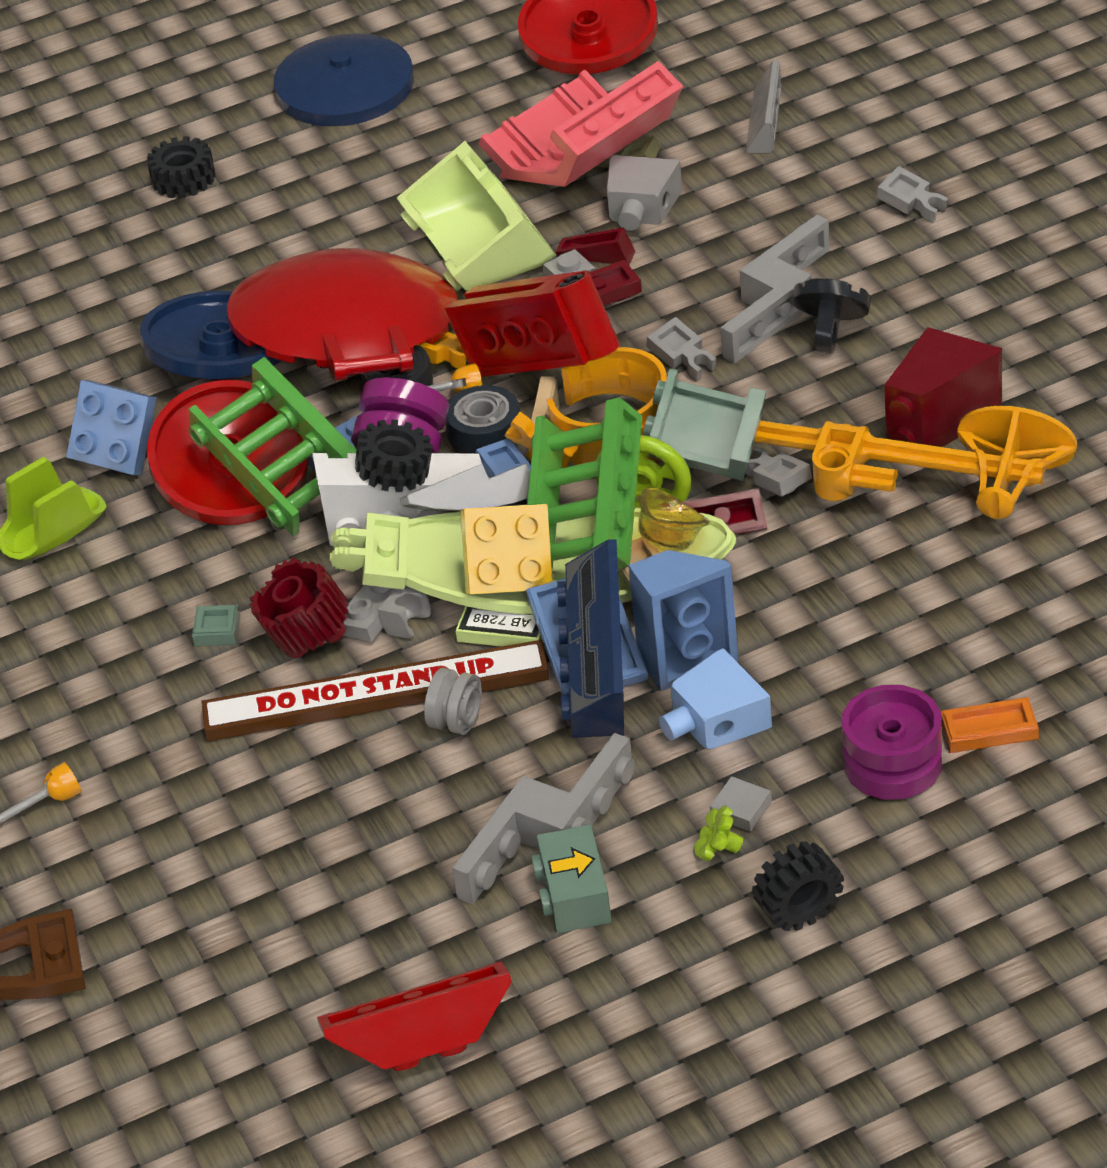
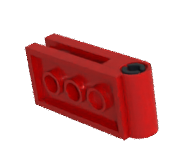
[444,270,620,377]

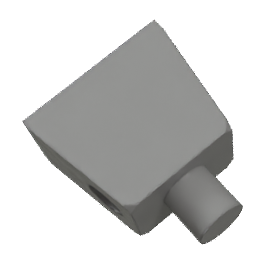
[607,155,682,231]

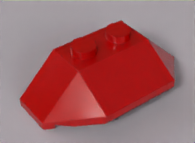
[317,961,512,1071]

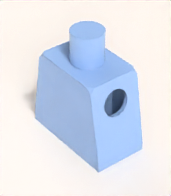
[659,648,772,749]

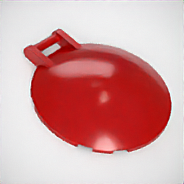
[227,248,457,381]

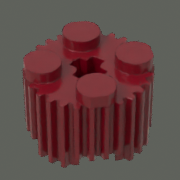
[249,557,349,659]

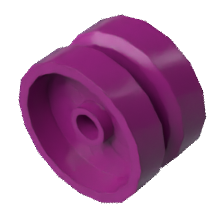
[351,377,450,453]
[842,685,942,799]

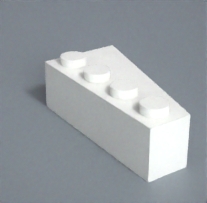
[312,453,482,546]

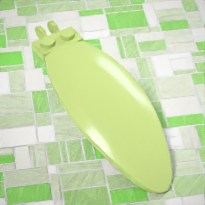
[330,508,736,614]

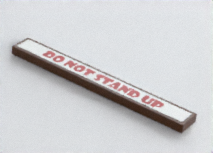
[201,640,550,741]

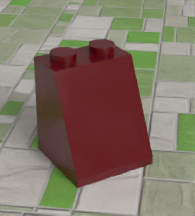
[884,327,1002,447]

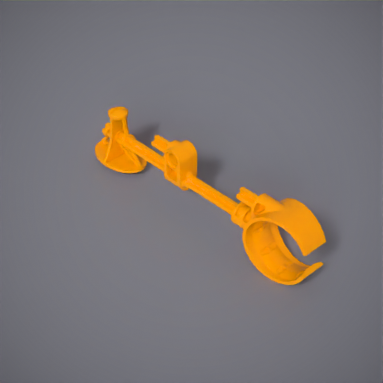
[547,347,1077,519]

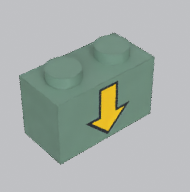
[531,824,612,933]

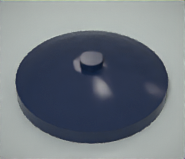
[274,34,414,126]
[140,291,282,379]

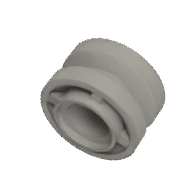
[424,668,482,735]

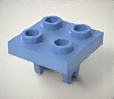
[66,380,157,475]

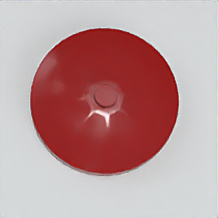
[518,0,658,75]
[147,380,309,525]

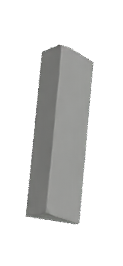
[746,60,782,153]

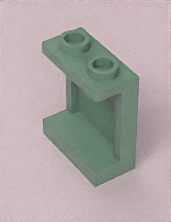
[643,368,766,481]

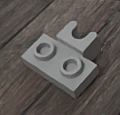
[343,585,431,642]

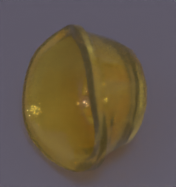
[638,487,710,552]

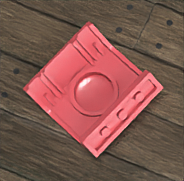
[478,61,683,187]

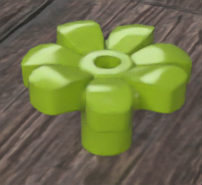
[694,805,743,861]

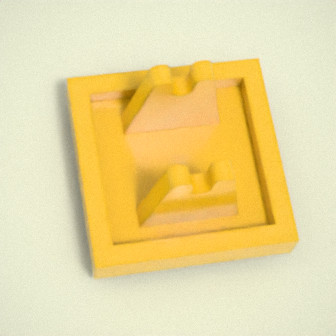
[460,504,552,595]

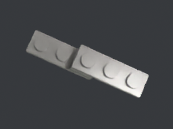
[721,215,830,364]
[452,733,635,905]

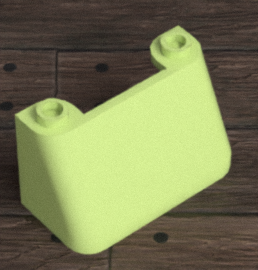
[397,141,557,291]

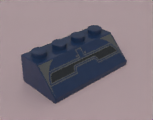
[557,539,624,738]

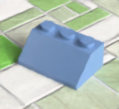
[628,550,739,691]

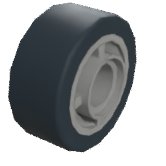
[445,385,520,454]

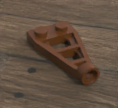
[0,909,86,1000]

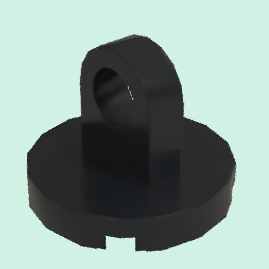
[792,278,871,353]

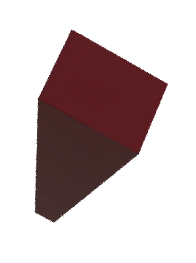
[555,227,636,266]

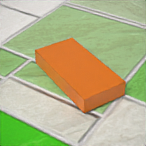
[941,697,1039,753]

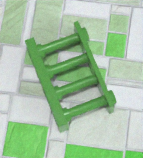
[188,357,357,537]
[527,397,642,570]

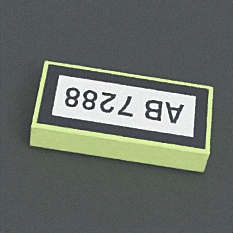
[456,606,543,647]

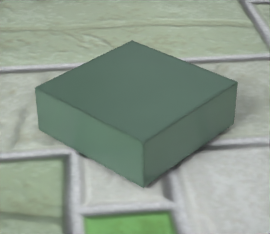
[192,605,240,646]

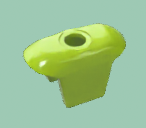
[0,457,107,560]

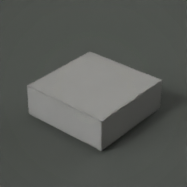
[710,776,772,832]

